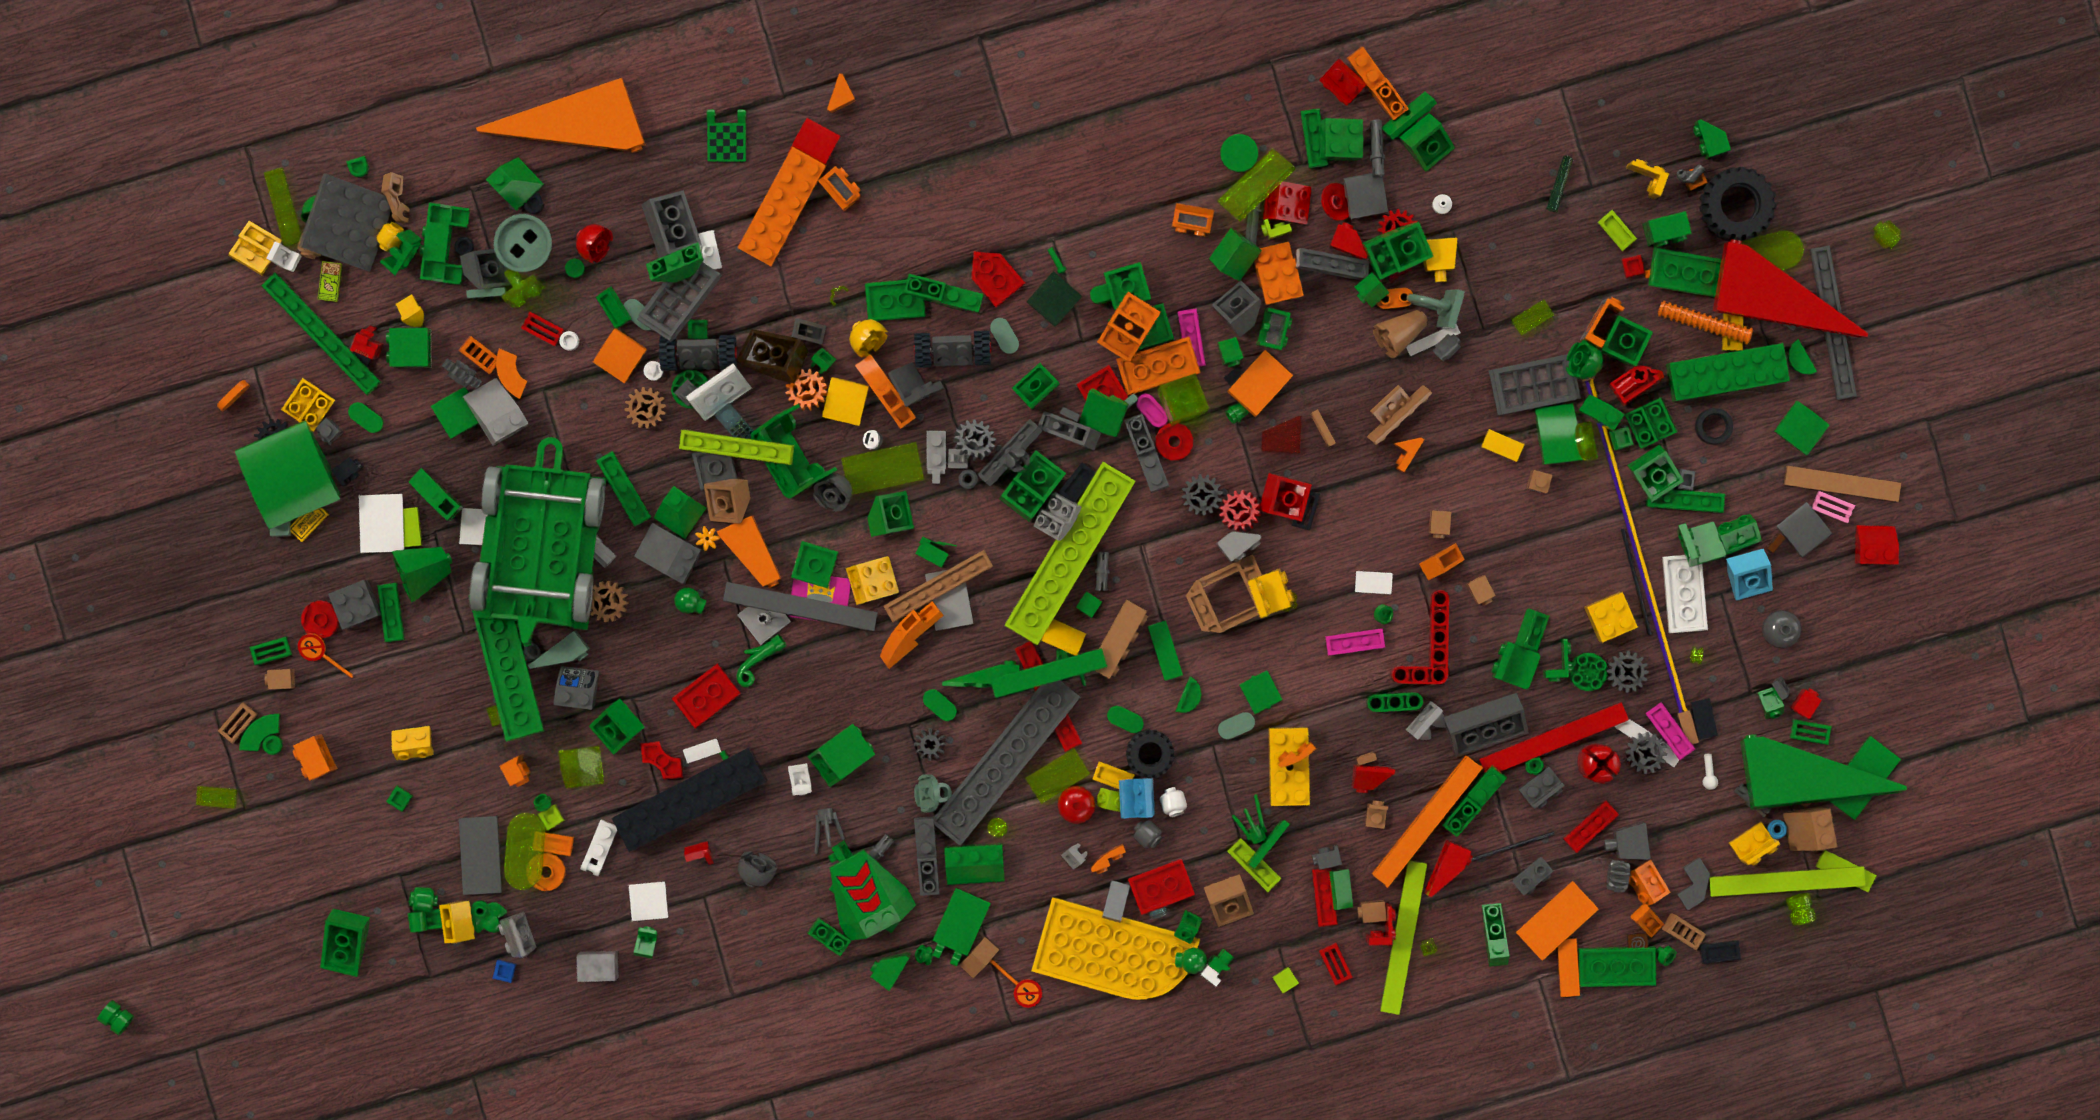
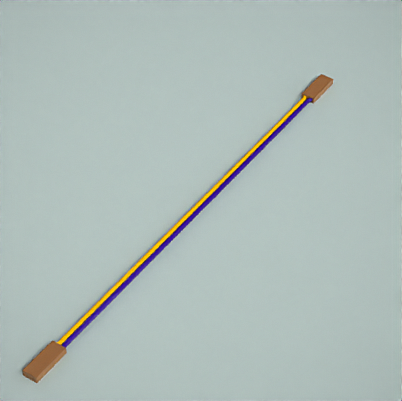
[1582,376,1699,744]

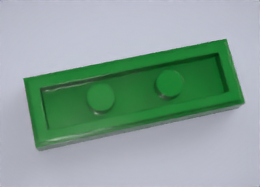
[1300,108,1328,169]
[377,583,405,642]
[1148,620,1183,681]
[1246,820,1290,870]

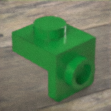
[634,926,658,959]

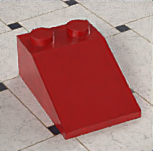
[1424,840,1473,897]

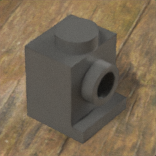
[315,418,344,446]
[1312,844,1342,870]

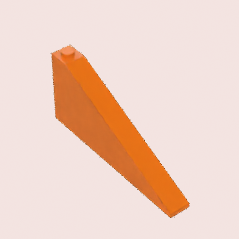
[476,78,646,153]

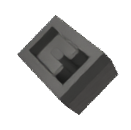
[792,318,826,344]

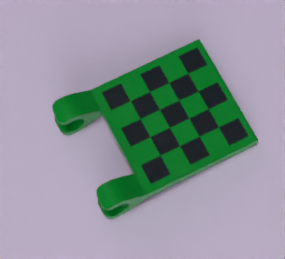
[707,109,746,162]

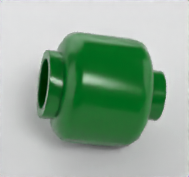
[409,887,438,912]

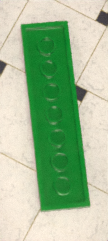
[468,595,545,742]

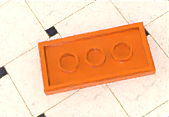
[1116,336,1201,396]
[1516,881,1599,961]

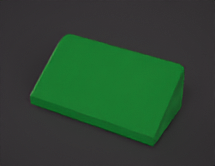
[1515,609,1549,652]

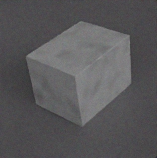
[577,951,618,982]

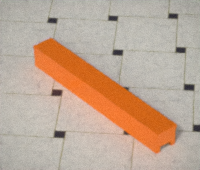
[1372,755,1483,888]

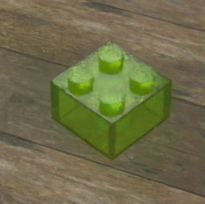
[1157,373,1209,426]

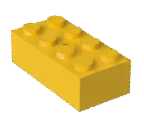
[1268,727,1310,806]

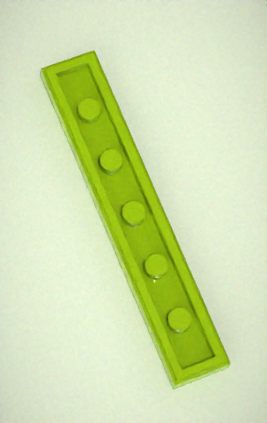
[679,430,794,465]

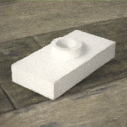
[698,230,722,270]

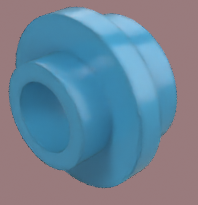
[1767,820,1787,839]

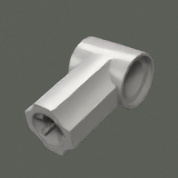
[594,535,616,568]

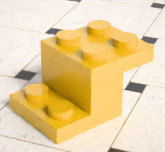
[1248,568,1295,618]

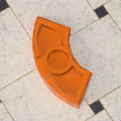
[496,348,527,399]

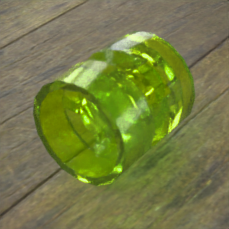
[1785,893,1817,926]

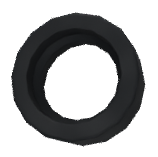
[1695,408,1733,445]

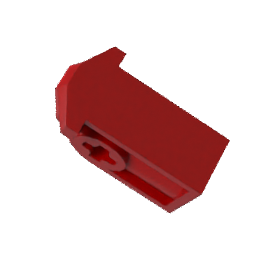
[1609,366,1664,406]

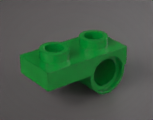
[407,908,442,933]

